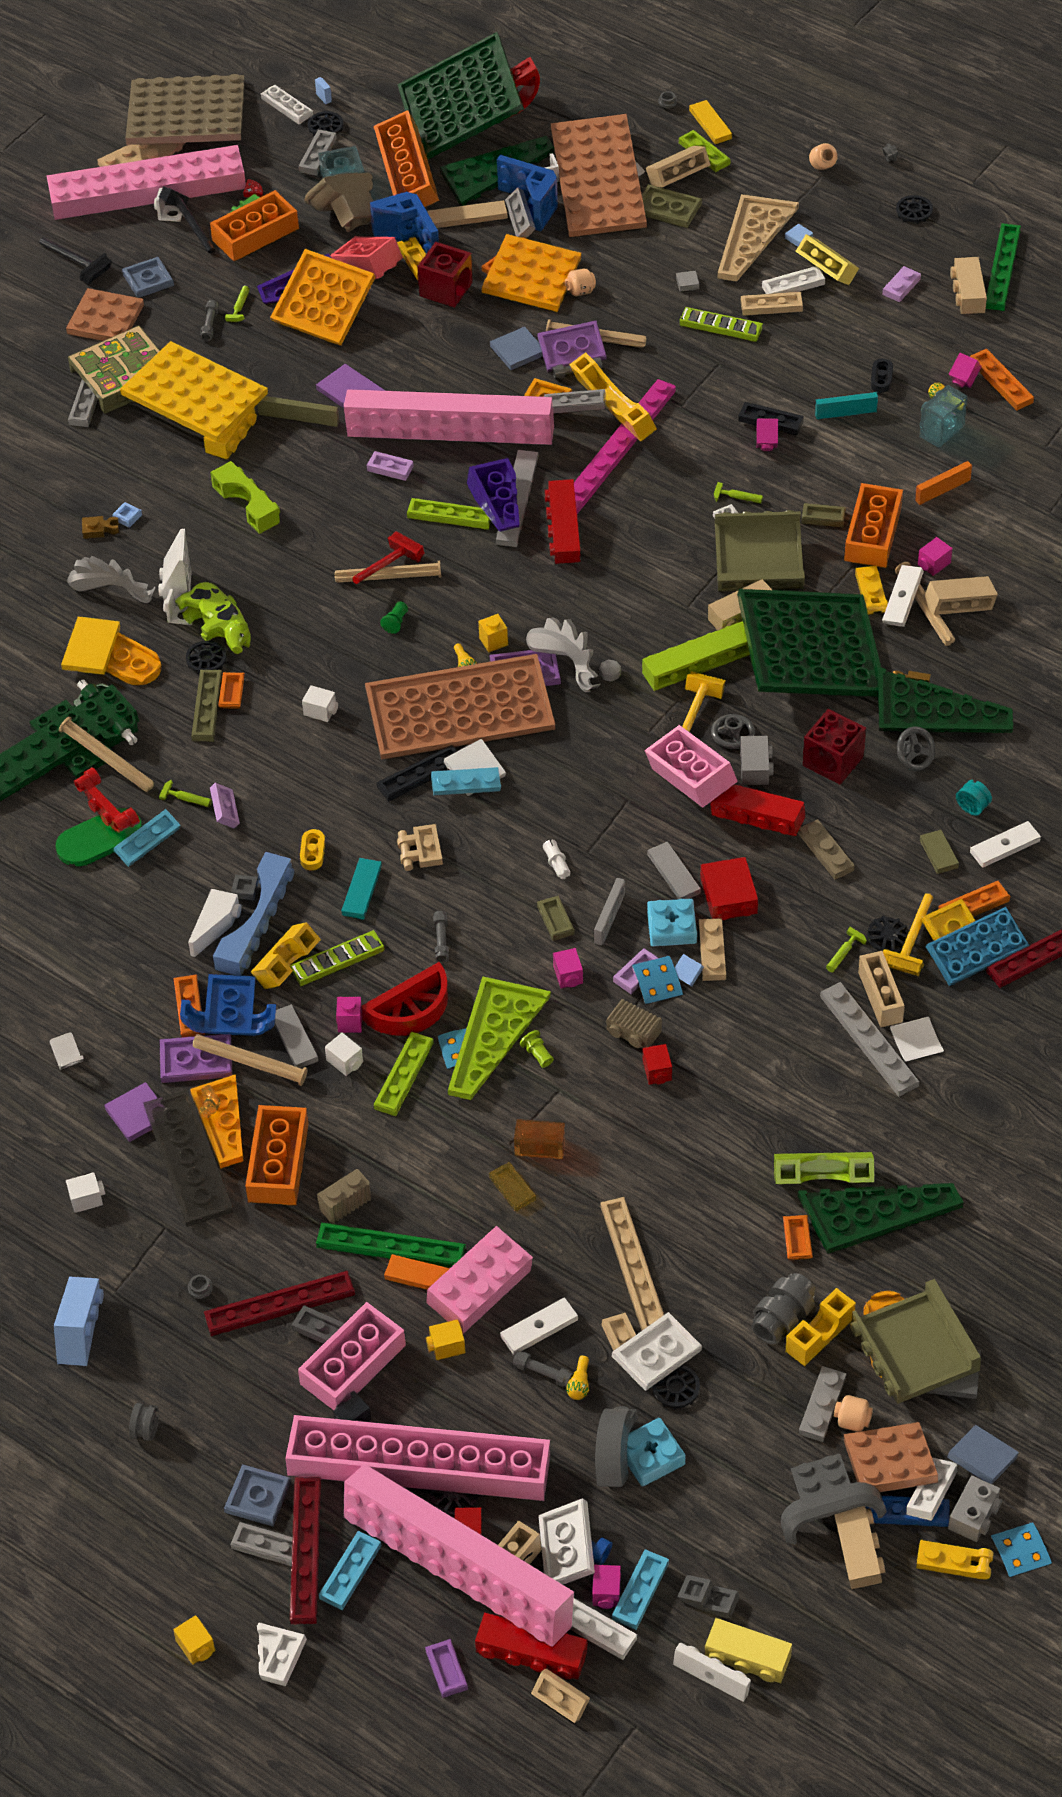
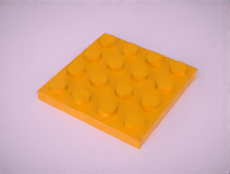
[482,234,581,312]
[270,249,376,346]

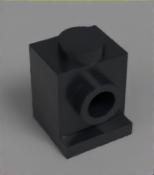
[332,1391,371,1422]

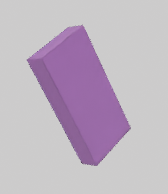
[425,1639,468,1698]

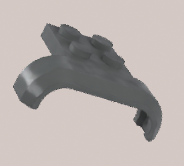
[781,1453,887,1544]

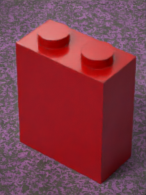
[700,857,758,920]

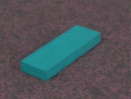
[815,392,878,419]
[341,858,382,919]

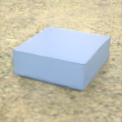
[315,77,332,104]
[785,224,813,246]
[112,502,142,528]
[675,954,704,986]

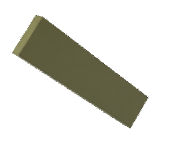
[258,396,339,427]
[191,670,223,742]

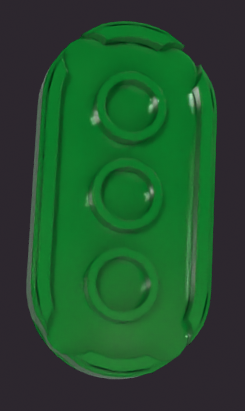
[56,808,142,866]

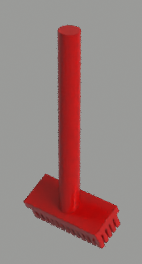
[352,531,425,584]

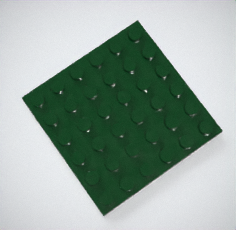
[397,32,524,160]
[737,589,881,697]

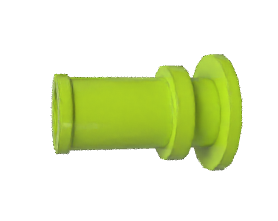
[520,1030,554,1068]

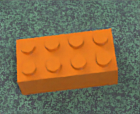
[210,190,299,261]
[844,483,903,568]
[245,1105,309,1205]

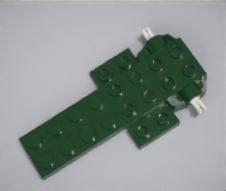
[0,680,139,802]

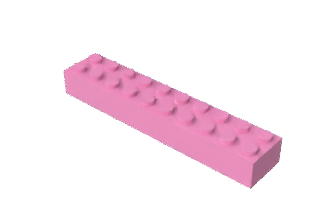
[47,145,246,220]
[344,390,554,445]
[285,1415,550,1501]
[344,1464,574,1647]

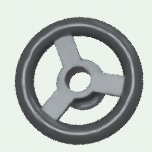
[711,714,755,749]
[897,726,935,771]

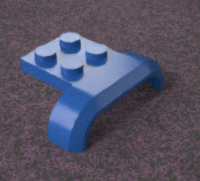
[180,974,276,1036]

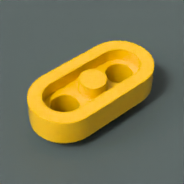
[300,829,325,870]

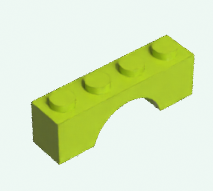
[210,461,280,534]
[774,1152,874,1184]

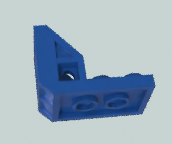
[497,155,558,231]
[370,192,439,254]

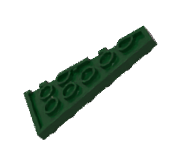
[440,136,554,206]
[878,667,1013,733]
[798,1183,964,1254]

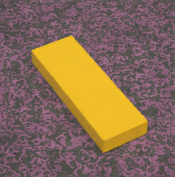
[689,100,732,144]

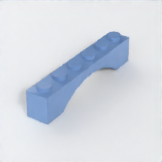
[213,852,294,976]

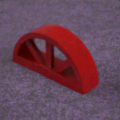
[511,57,540,117]
[361,962,448,1036]

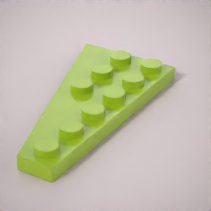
[448,977,551,1100]

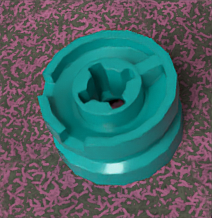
[956,780,992,816]

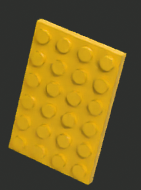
[120,341,268,442]

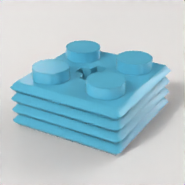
[647,899,697,946]
[627,1418,686,1486]

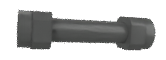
[200,300,219,342]
[552,357,602,379]
[433,911,449,963]
[513,1351,573,1387]

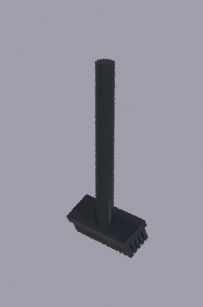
[158,186,215,254]
[39,237,112,285]

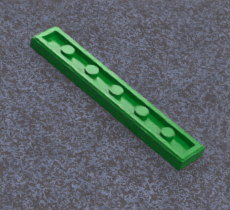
[986,223,1021,311]
[316,1223,466,1268]

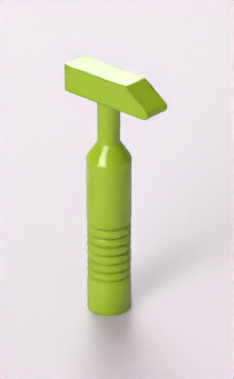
[225,286,250,322]
[714,482,763,504]
[159,780,212,808]
[826,927,867,972]

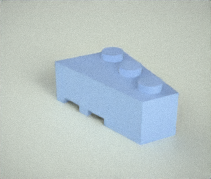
[54,1277,104,1366]

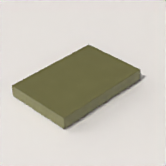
[642,184,702,228]

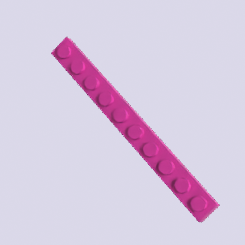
[574,379,676,514]

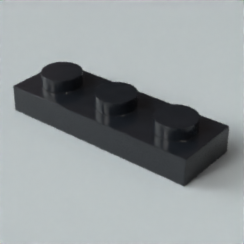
[738,402,804,435]

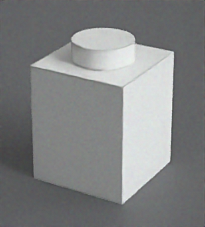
[302,686,338,722]
[325,1033,363,1076]
[66,1173,105,1213]

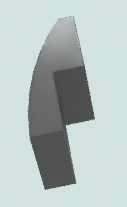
[678,1575,740,1619]

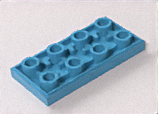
[926,907,1029,986]

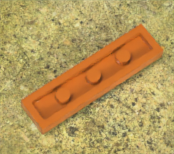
[970,349,1034,411]

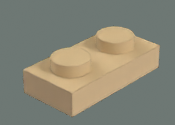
[601,1313,636,1351]
[531,1669,590,1723]

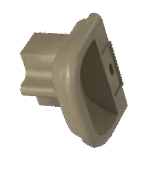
[304,172,373,232]

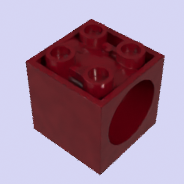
[417,242,473,308]
[802,709,866,785]

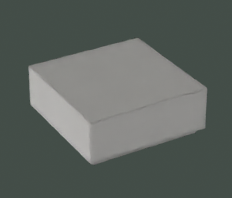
[676,271,699,292]

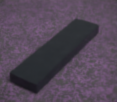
[376,745,457,802]

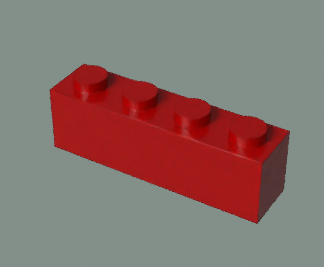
[545,479,580,564]
[710,784,806,836]
[475,1612,587,1680]

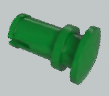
[380,601,408,634]

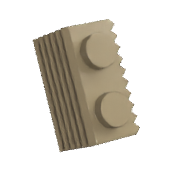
[607,999,662,1048]
[317,1169,371,1224]

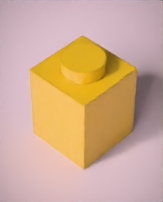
[478,614,508,653]
[426,1319,465,1360]
[173,1615,215,1665]

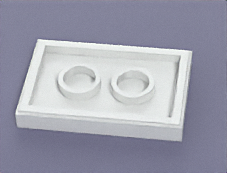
[612,1312,702,1391]
[539,1498,595,1585]

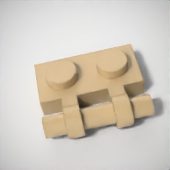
[397,824,443,871]

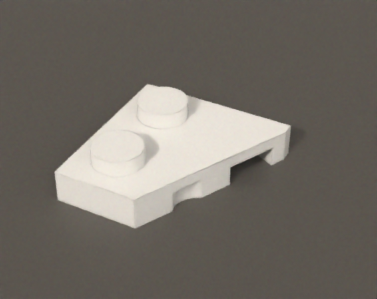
[257,1623,307,1686]

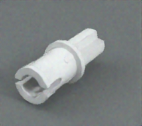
[543,840,570,879]

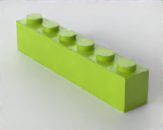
[642,621,750,691]

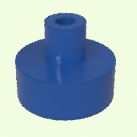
[592,1538,612,1565]

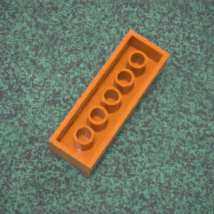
[374,110,439,207]

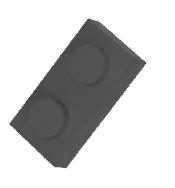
[292,1306,345,1344]

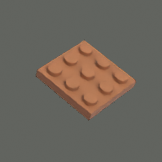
[66,288,144,341]
[844,1422,938,1492]

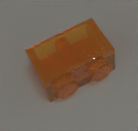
[514,1119,565,1159]

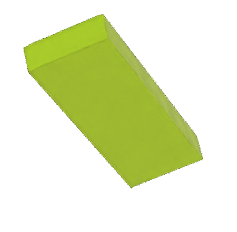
[679,130,731,172]

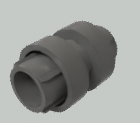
[752,1273,816,1344]

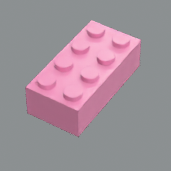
[644,725,738,808]
[426,1226,533,1334]
[298,1302,406,1410]

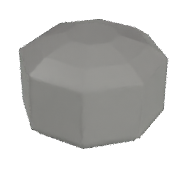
[599,660,621,681]

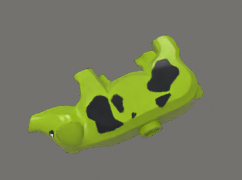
[175,582,251,654]

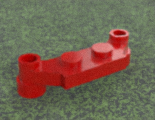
[74,767,140,833]

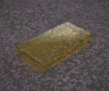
[489,1162,536,1212]

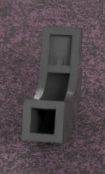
[595,1406,638,1487]

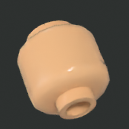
[809,143,837,170]
[565,269,596,296]
[834,1395,873,1432]

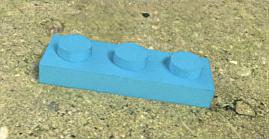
[431,767,501,795]
[114,809,181,867]
[319,1531,381,1610]
[612,1550,669,1630]

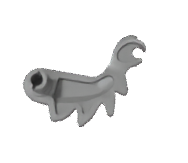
[67,556,155,603]
[526,617,601,692]

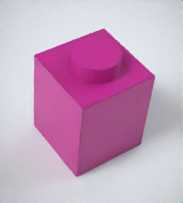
[949,353,982,388]
[756,419,778,451]
[918,537,952,576]
[553,948,583,988]
[336,997,362,1033]
[593,1565,621,1609]

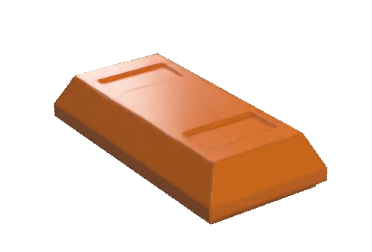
[218,672,245,709]
[783,1215,813,1260]

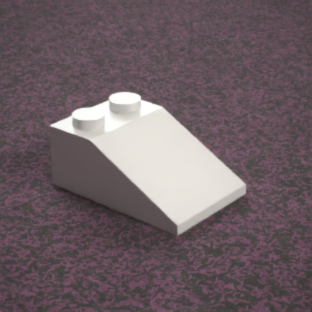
[159,529,191,605]

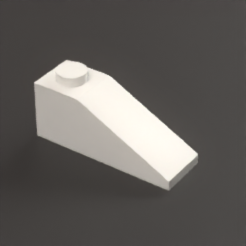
[188,889,241,957]

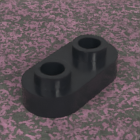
[870,358,893,393]

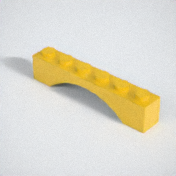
[569,352,657,442]

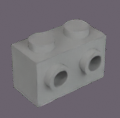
[740,736,773,785]
[948,1475,1002,1542]

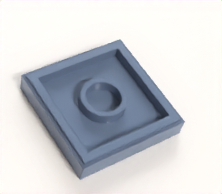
[122,257,174,298]
[490,327,543,370]
[947,1425,1019,1484]
[224,1464,291,1526]

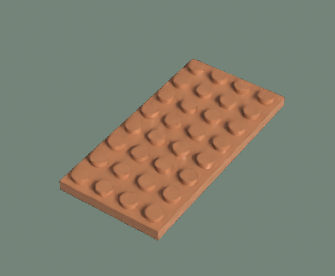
[551,114,647,237]
[365,654,555,760]

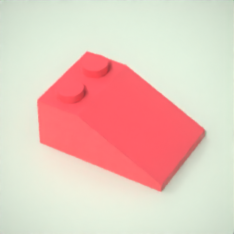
[330,236,403,279]

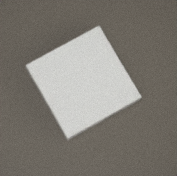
[444,739,506,796]

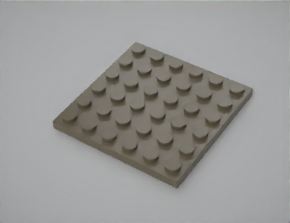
[125,74,245,145]

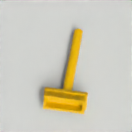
[682,671,726,732]
[883,893,933,976]

